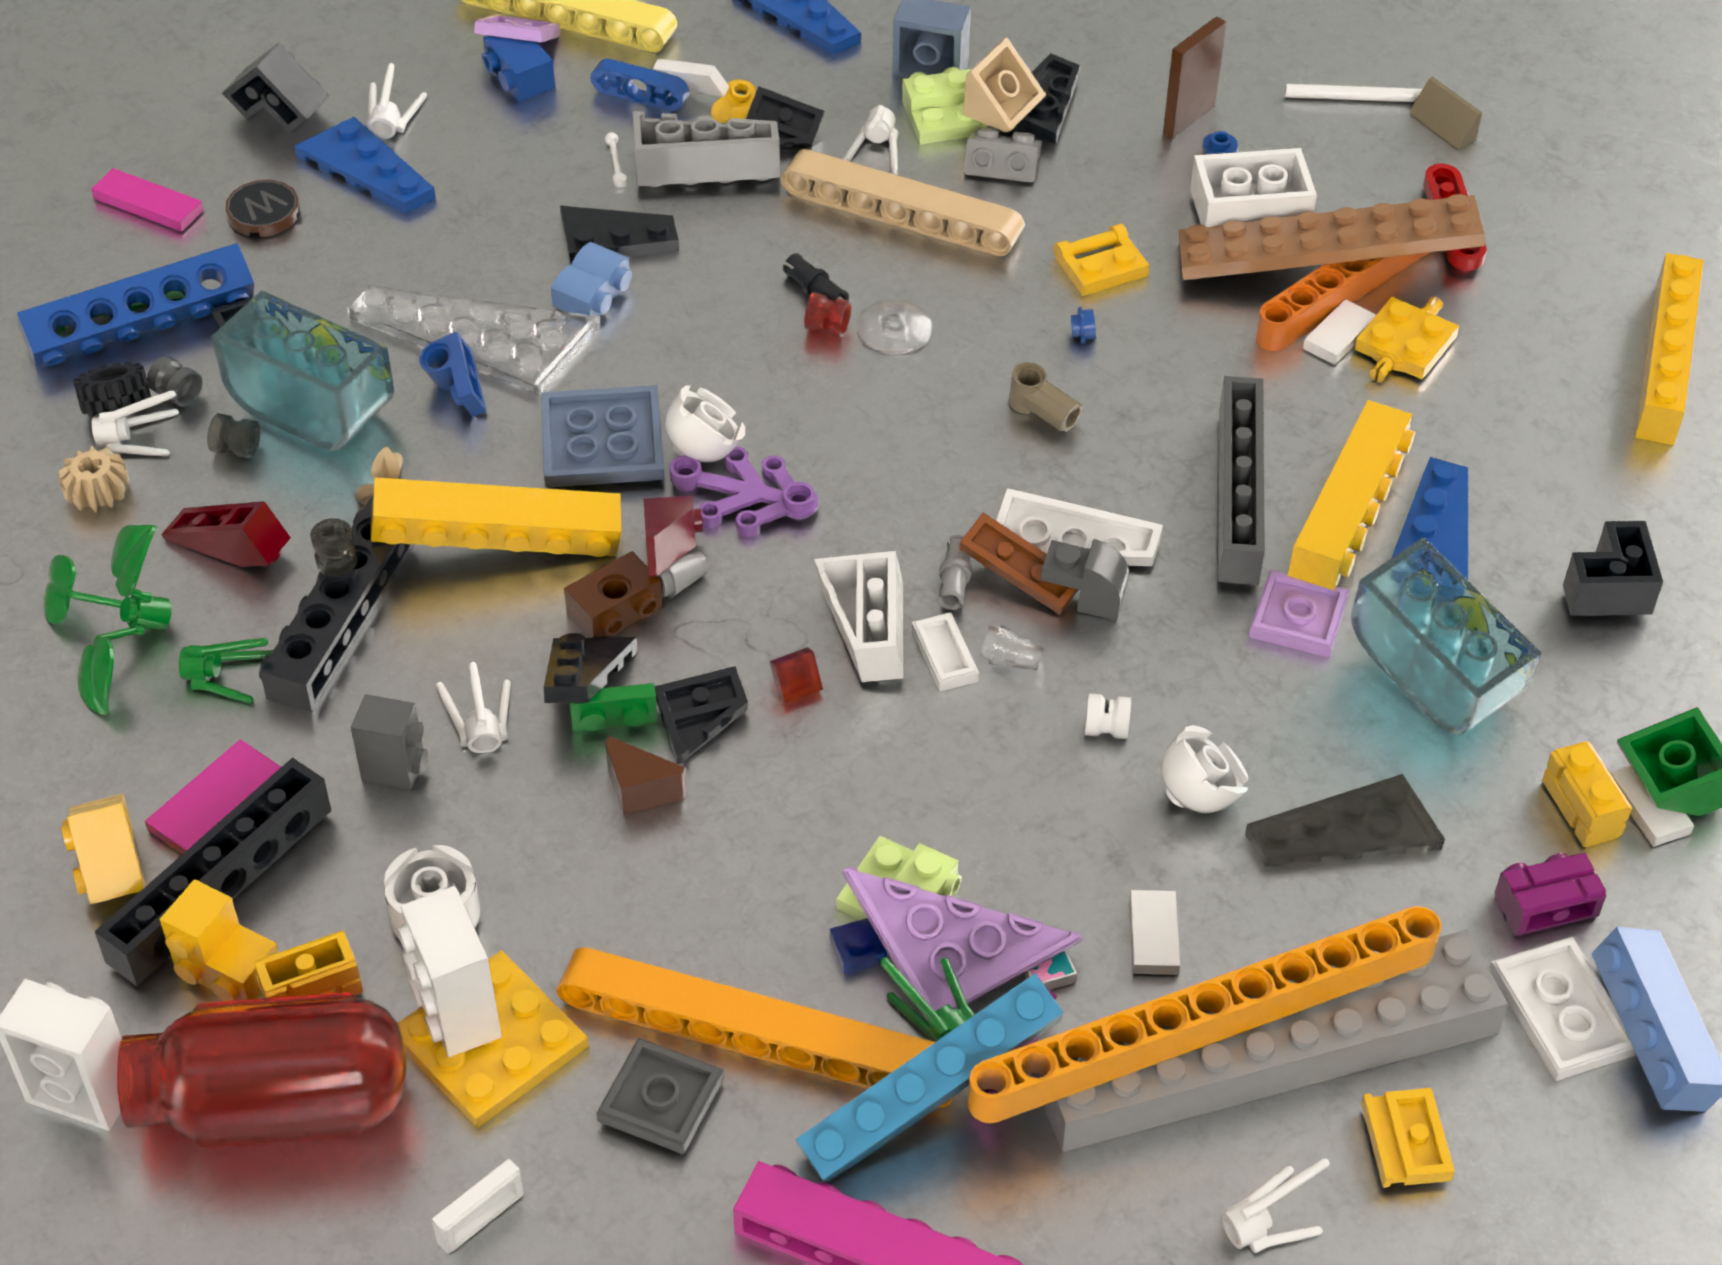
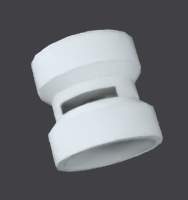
[1085,693,1131,740]

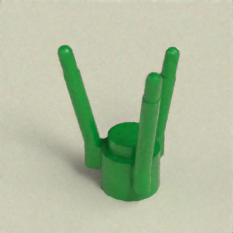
[178,638,273,704]
[881,957,975,1042]

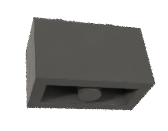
[350,694,428,791]

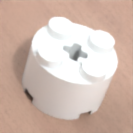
[384,845,481,939]

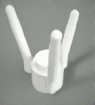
[366,63,427,139]
[843,105,899,175]
[92,391,179,457]
[436,662,511,754]
[1221,1158,1329,1254]

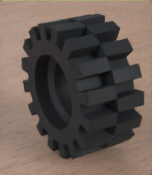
[73,362,151,416]

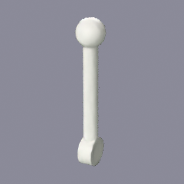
[605,132,627,188]

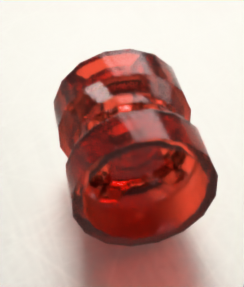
[804,292,852,337]

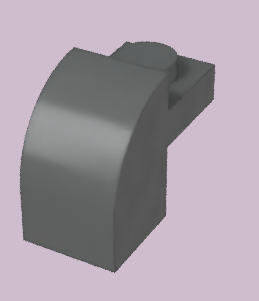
[1040,539,1129,621]

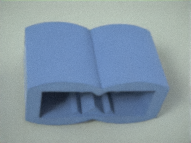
[551,242,632,322]

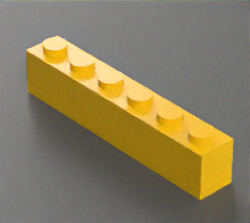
[1635,253,1704,445]
[1288,400,1415,591]
[371,477,622,557]

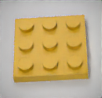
[390,950,589,1129]

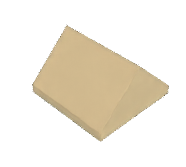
[963,37,1046,133]

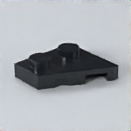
[746,86,825,150]
[655,666,748,764]

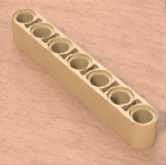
[780,149,1025,256]

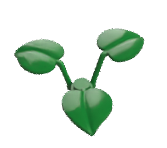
[43,525,171,715]

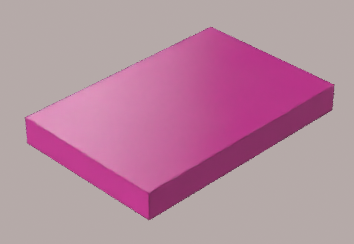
[145,739,281,855]

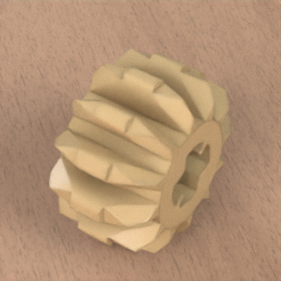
[58,445,130,513]

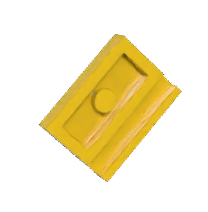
[1361,1088,1455,1188]

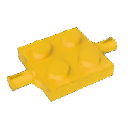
[1355,296,1459,383]

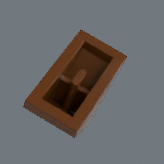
[605,736,687,815]

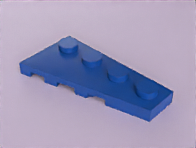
[738,0,861,55]
[294,117,436,214]
[1386,457,1468,597]

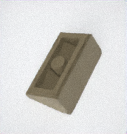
[1410,77,1482,149]

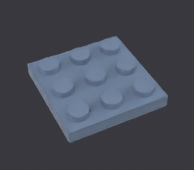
[541,385,664,488]

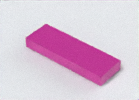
[91,168,204,232]

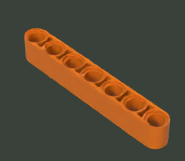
[1256,252,1430,351]

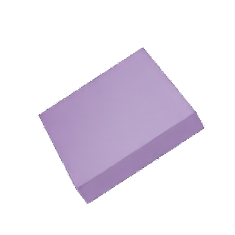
[474,15,560,42]
[1249,569,1350,658]

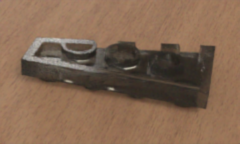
[1245,774,1445,868]

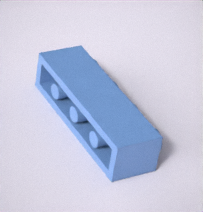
[1591,927,1722,1112]

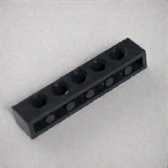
[259,496,415,712]
[94,757,332,986]

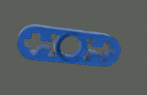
[590,59,690,111]

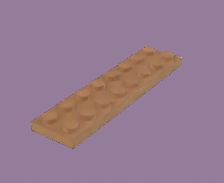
[1178,194,1485,280]

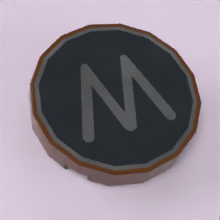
[225,180,300,237]

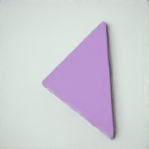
[842,867,1083,1021]

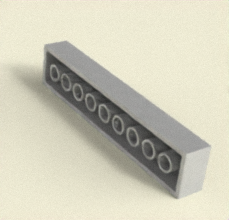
[1030,929,1508,1152]

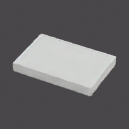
[1489,936,1637,1082]

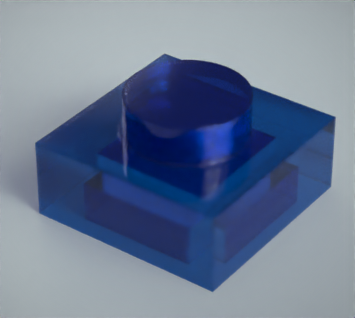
[829,918,887,975]

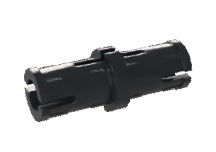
[783,253,849,312]

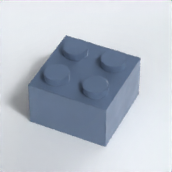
[892,0,971,78]

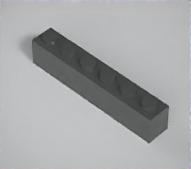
[1218,376,1265,585]

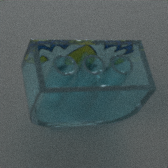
[212,290,394,451]
[1351,537,1542,735]

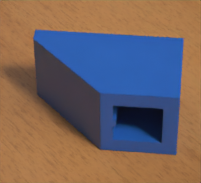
[482,35,556,102]

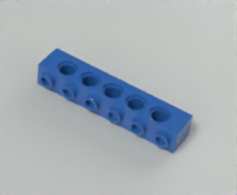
[17,243,254,367]

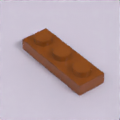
[959,512,1079,615]

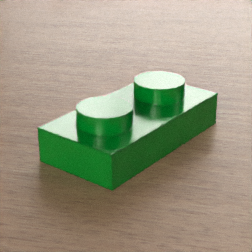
[570,683,658,732]

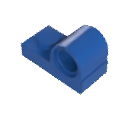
[419,331,487,417]

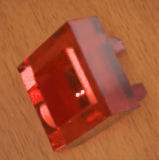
[769,647,823,704]

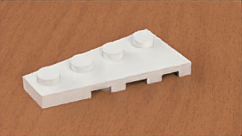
[996,488,1163,566]

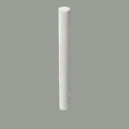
[1284,84,1422,102]

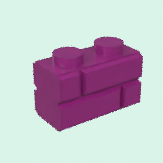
[1494,853,1607,936]

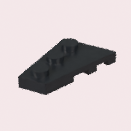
[1015,53,1080,144]
[560,206,679,264]
[544,633,637,703]

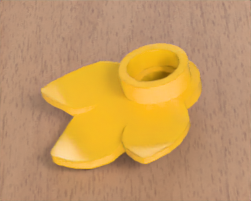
[711,79,757,124]

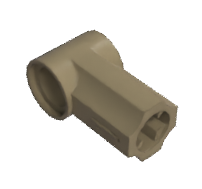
[1008,362,1083,433]

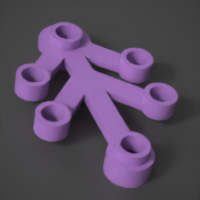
[670,447,819,537]

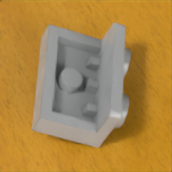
[964,128,1042,182]

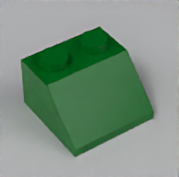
[1617,707,1722,816]

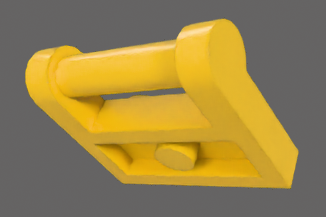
[1053,223,1149,296]

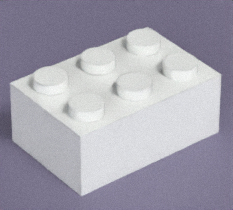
[1190,148,1317,227]
[397,886,502,1058]
[0,979,138,1131]

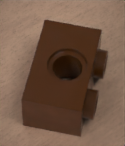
[564,551,663,638]

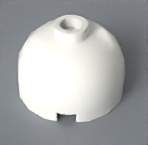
[665,385,745,462]
[1161,725,1248,814]

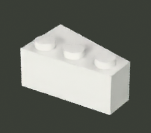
[814,551,904,682]

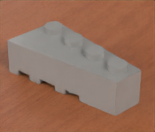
[632,111,781,187]

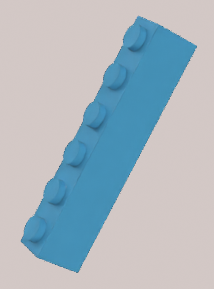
[796,973,1064,1183]

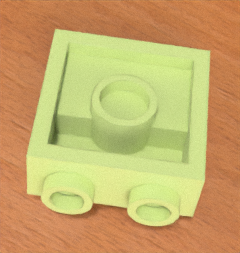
[902,67,988,145]
[836,836,962,926]

